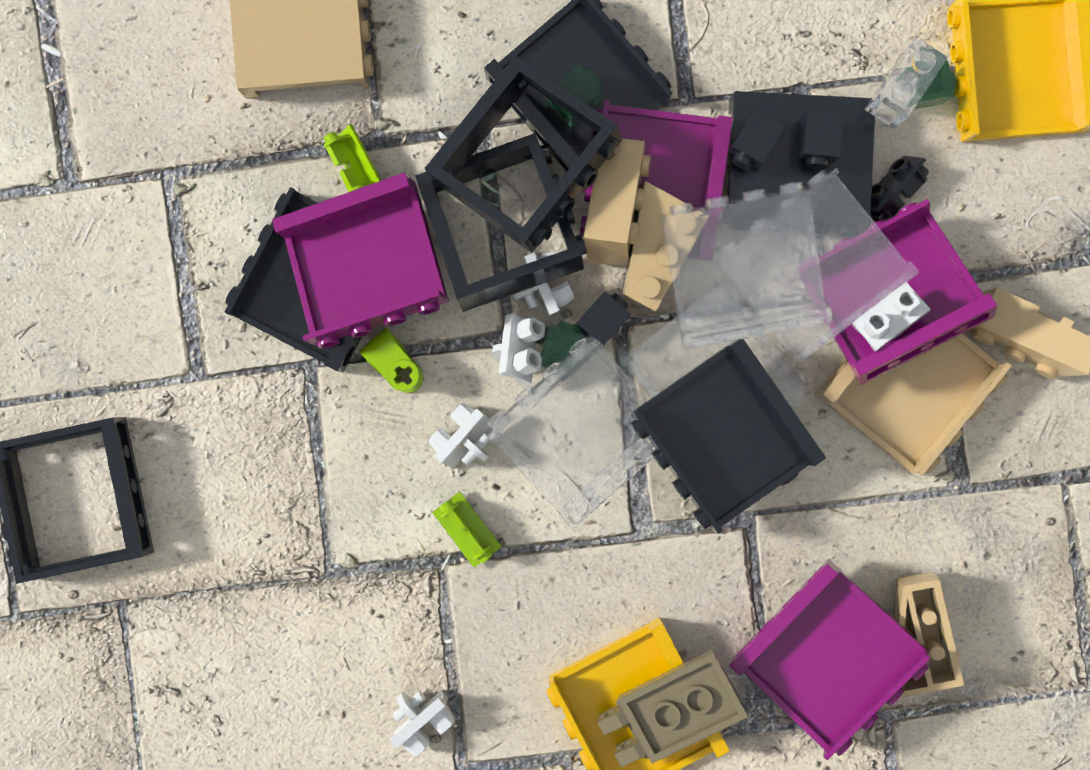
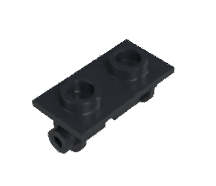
[871,156,929,222]

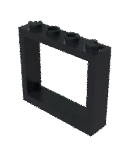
[424,55,622,254]
[415,133,588,312]
[0,417,154,584]

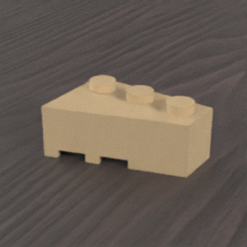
[584,138,651,267]
[622,181,708,311]
[970,288,1090,379]
[893,572,964,697]

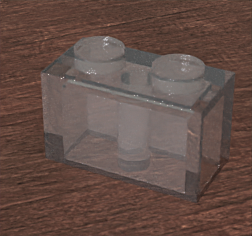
[865,37,948,129]

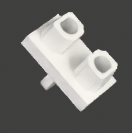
[512,252,575,317]
[852,282,930,352]
[492,313,545,385]
[429,403,494,469]
[390,690,456,757]

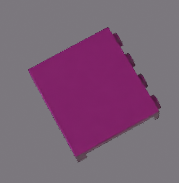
[580,101,733,261]
[272,172,449,349]
[797,199,997,385]
[729,559,930,760]

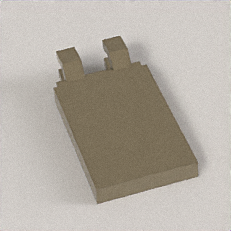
[597,649,748,767]

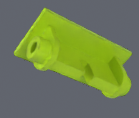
[324,124,382,192]
[432,491,502,568]

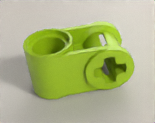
[359,327,424,393]

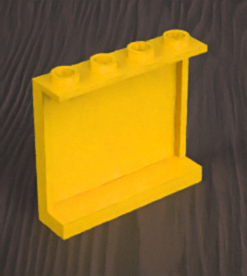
[947,0,1090,142]
[546,618,730,770]

